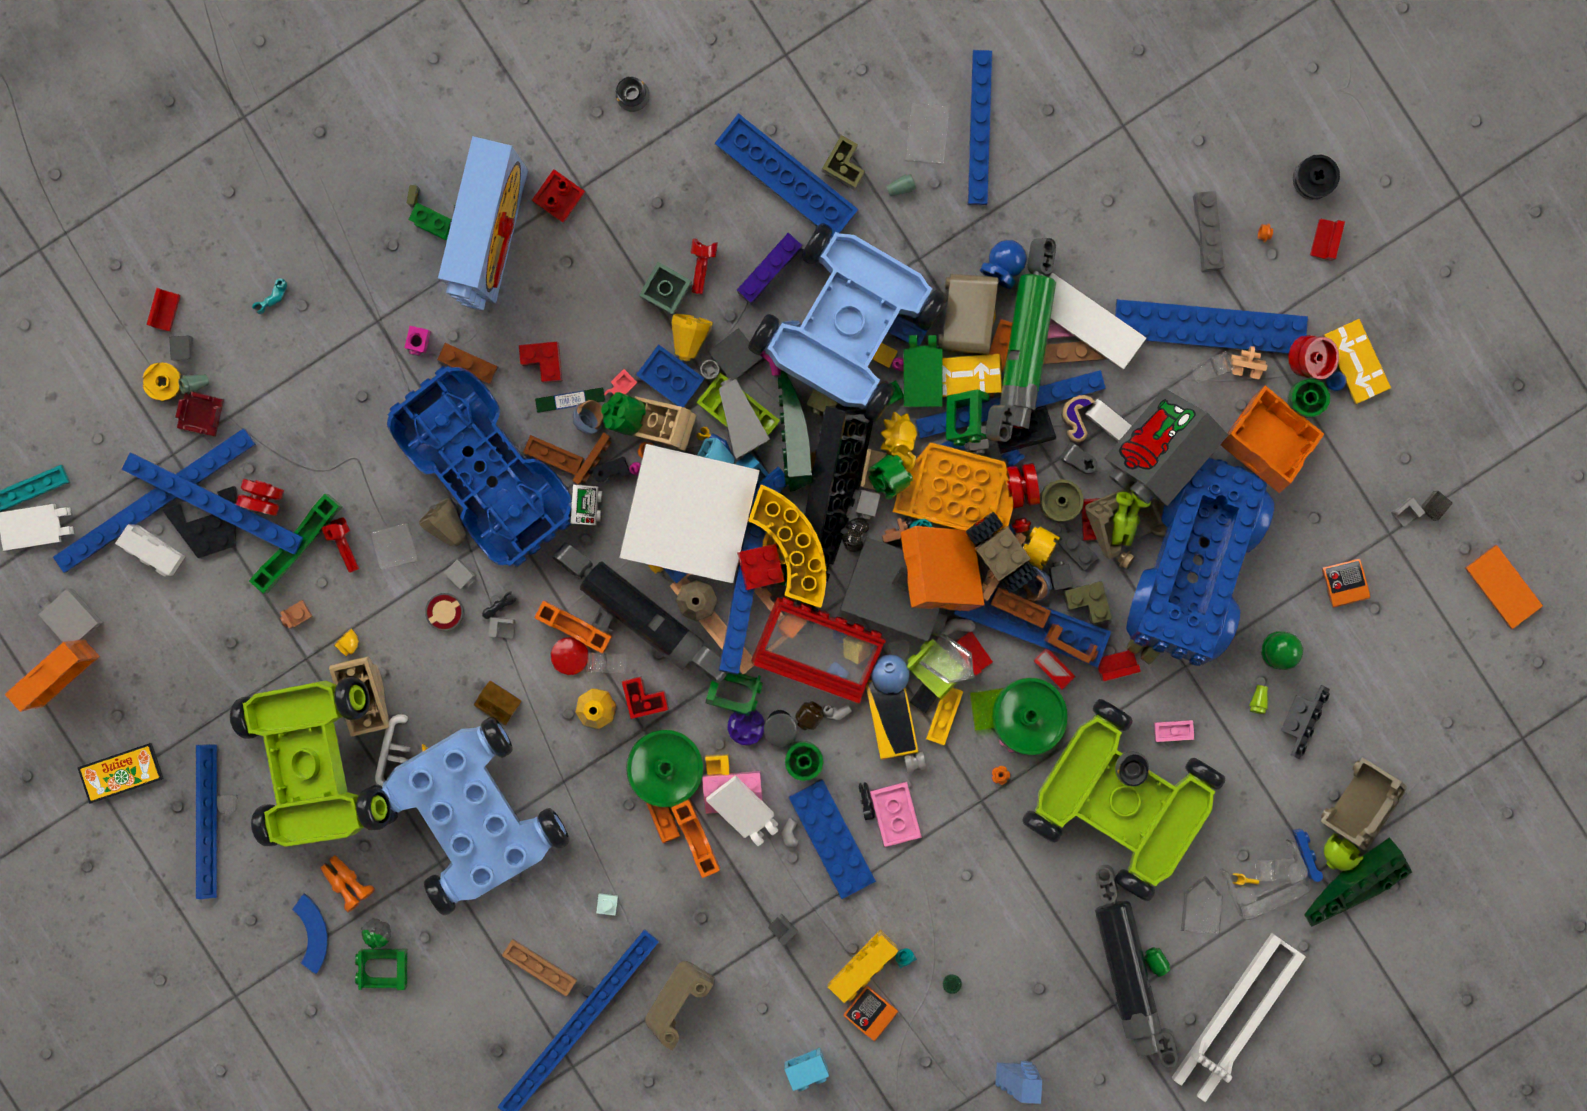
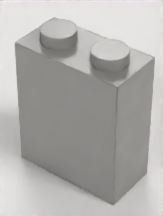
[38,589,103,642]

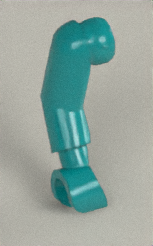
[252,278,287,314]

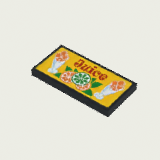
[77,743,164,804]

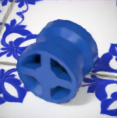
[1001,450,1025,467]

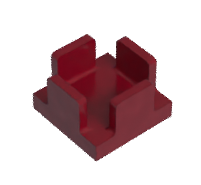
[175,392,224,437]

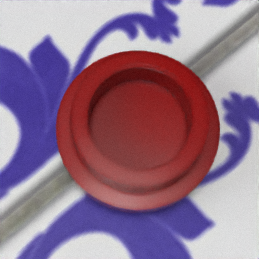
[1012,518,1031,533]

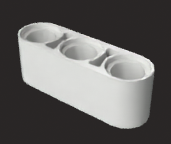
[1085,399,1131,442]

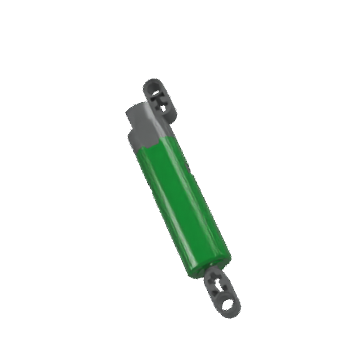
[986,238,1056,442]

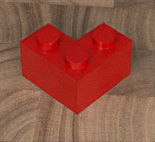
[519,341,563,383]
[622,676,669,719]

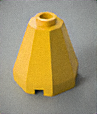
[671,313,713,361]
[575,688,617,729]

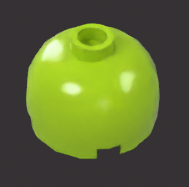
[1323,833,1363,871]

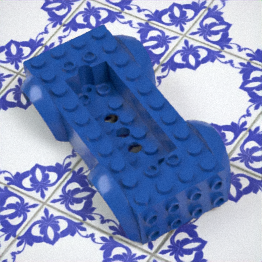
[387,366,572,567]
[1126,457,1274,666]

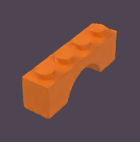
[534,600,613,654]
[671,798,720,878]

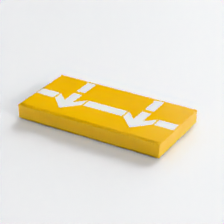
[1323,319,1391,404]
[943,354,1002,397]

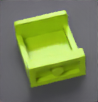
[907,639,967,700]

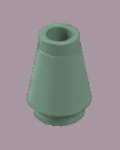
[887,174,916,196]
[178,374,209,394]

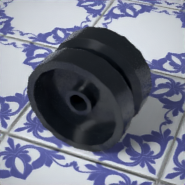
[1293,154,1340,200]

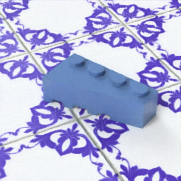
[995,1061,1042,1104]

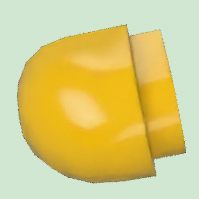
[334,628,359,657]

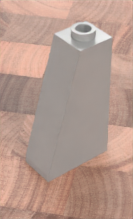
[719,378,770,459]

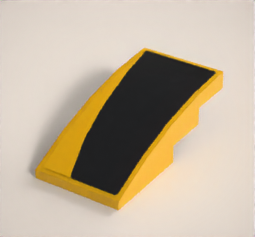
[866,680,918,760]

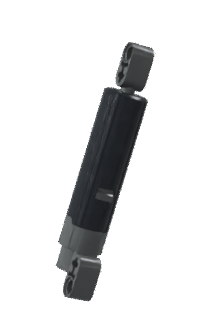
[553,542,728,684]
[1095,865,1178,1068]

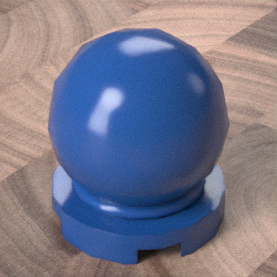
[980,240,1027,289]

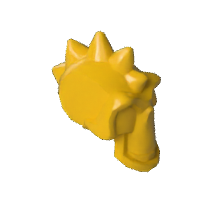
[880,412,917,471]

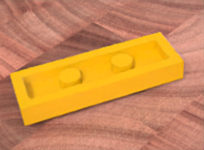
[926,687,963,745]

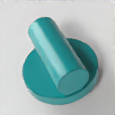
[895,948,917,968]

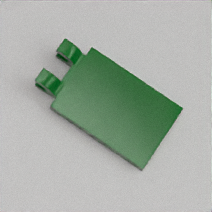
[904,335,943,407]

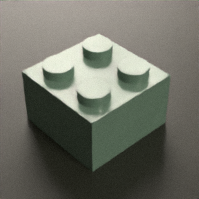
[639,262,692,316]

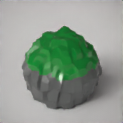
[361,918,391,949]

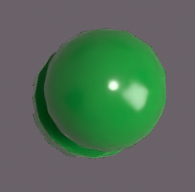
[1261,631,1303,670]

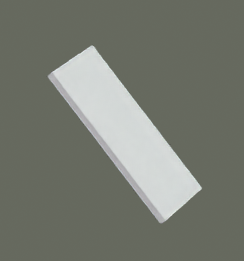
[1049,273,1146,370]

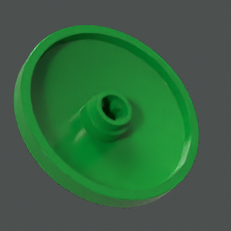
[992,678,1068,755]
[626,730,703,807]

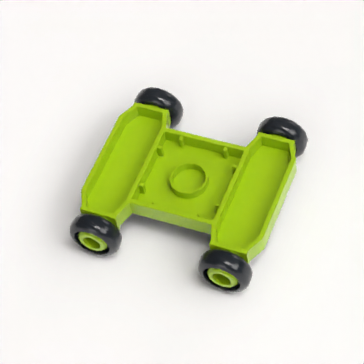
[230,677,391,847]
[1022,699,1225,901]

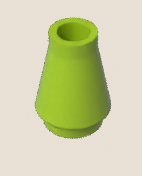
[1249,685,1268,714]

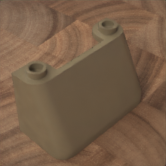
[938,274,998,355]
[1085,485,1167,559]
[1320,757,1407,851]
[645,961,715,1051]

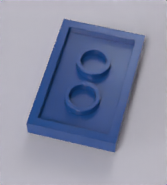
[636,344,705,407]

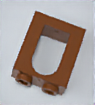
[1044,623,1098,663]

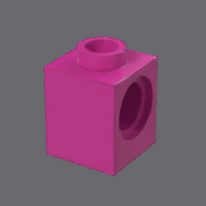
[405,326,431,356]

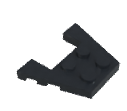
[162,486,236,558]

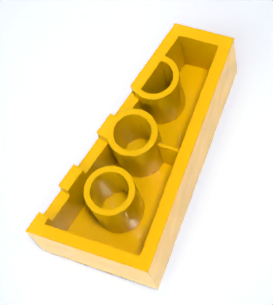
[827,929,898,1003]

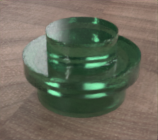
[943,974,962,994]

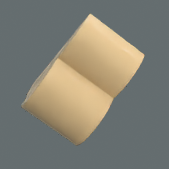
[632,396,697,452]
[329,656,389,737]

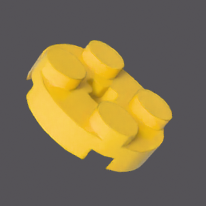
[143,362,181,401]

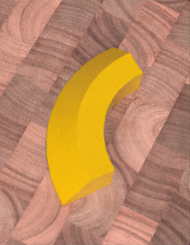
[748,485,826,608]

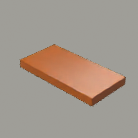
[1465,545,1543,629]

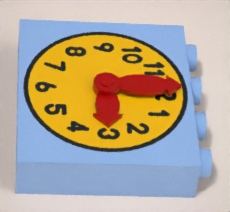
[438,136,528,310]

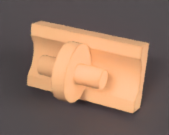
[1230,346,1267,379]

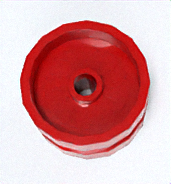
[1288,335,1339,379]
[1007,463,1040,508]
[235,479,284,516]

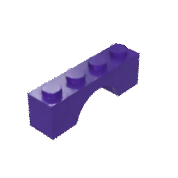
[737,233,802,305]

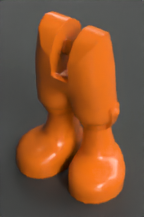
[320,855,375,913]

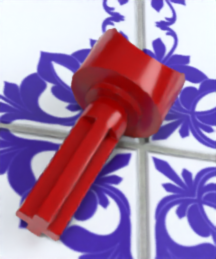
[691,238,718,294]
[322,517,359,573]

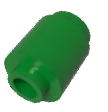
[1144,947,1171,977]

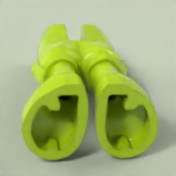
[1111,491,1151,546]

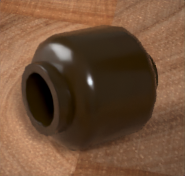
[795,701,824,730]

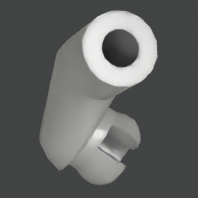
[823,704,852,721]
[782,818,798,848]

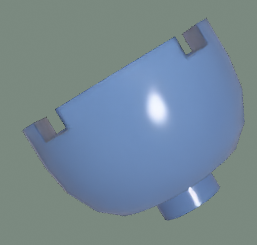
[871,654,909,694]

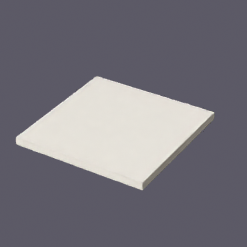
[619,444,760,583]

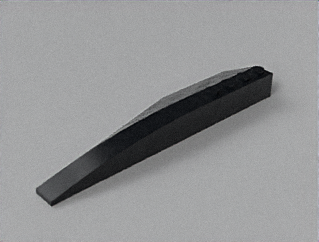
[797,405,873,635]

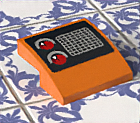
[1322,559,1370,608]
[843,986,899,1041]

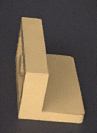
[860,449,886,490]

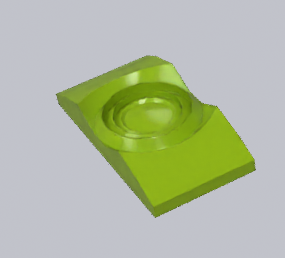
[696,373,780,450]

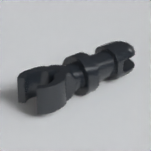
[482,591,516,619]
[859,782,875,820]

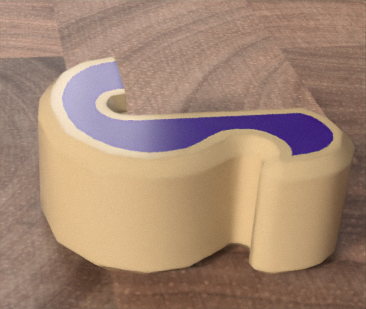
[1061,395,1095,443]

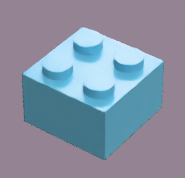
[784,1048,829,1092]

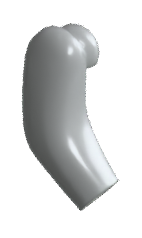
[941,618,975,638]

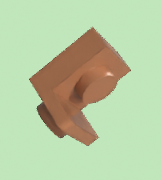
[882,518,908,543]
[280,600,313,629]

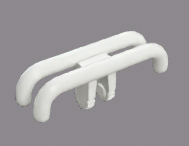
[375,714,410,787]

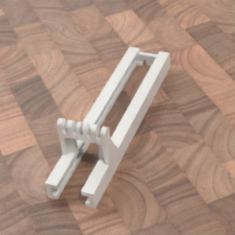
[1172,933,1306,1102]

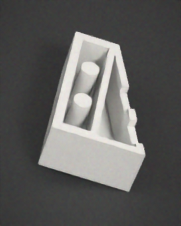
[115,524,186,577]

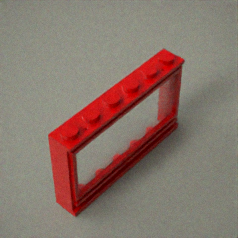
[751,597,886,704]

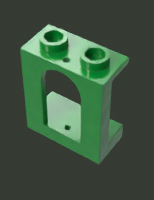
[408,203,452,241]
[946,389,989,446]
[705,673,763,716]
[355,949,407,990]

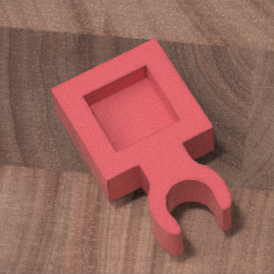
[604,369,637,396]

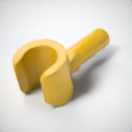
[1231,873,1259,885]

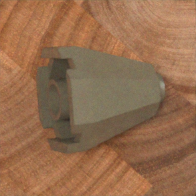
[419,497,466,546]
[676,580,718,621]

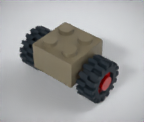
[966,512,1038,593]

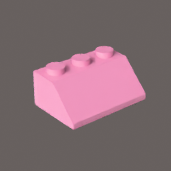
[702,771,763,814]

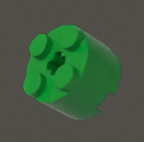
[1288,379,1330,418]
[601,392,646,436]
[868,455,913,500]
[785,741,823,781]

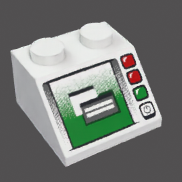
[571,485,602,525]

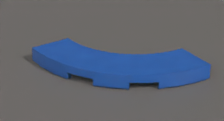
[292,893,328,974]

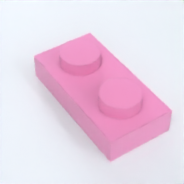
[1154,720,1194,742]

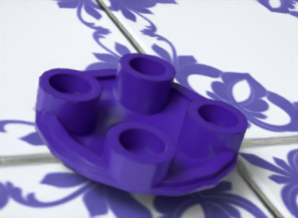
[727,710,765,745]

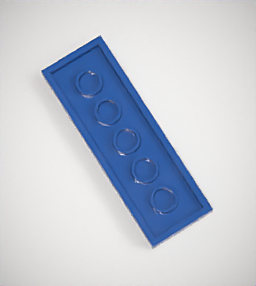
[789,779,876,899]

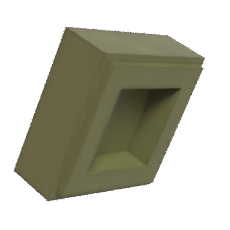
[406,185,420,207]

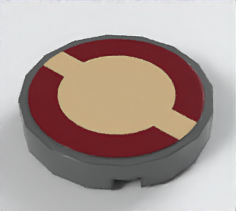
[425,593,464,631]

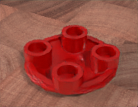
[551,637,589,675]

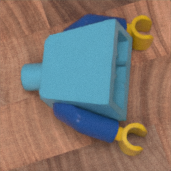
[696,427,735,464]

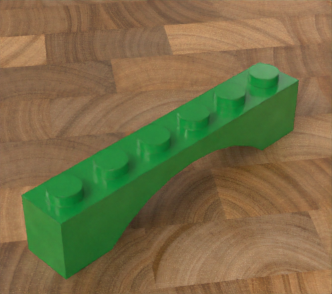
[249,494,343,594]

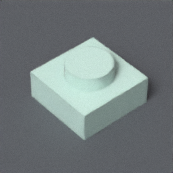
[596,893,618,915]

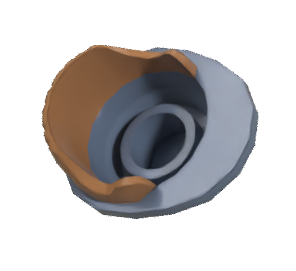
[573,400,603,435]
[1022,566,1052,602]

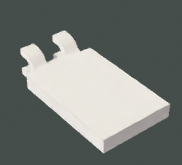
[0,504,74,551]
[706,775,778,846]

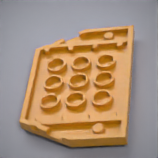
[893,442,1013,534]

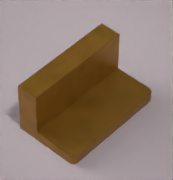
[474,681,521,726]

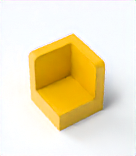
[705,754,730,775]

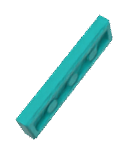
[0,465,70,512]

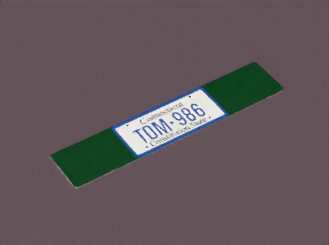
[535,387,605,413]

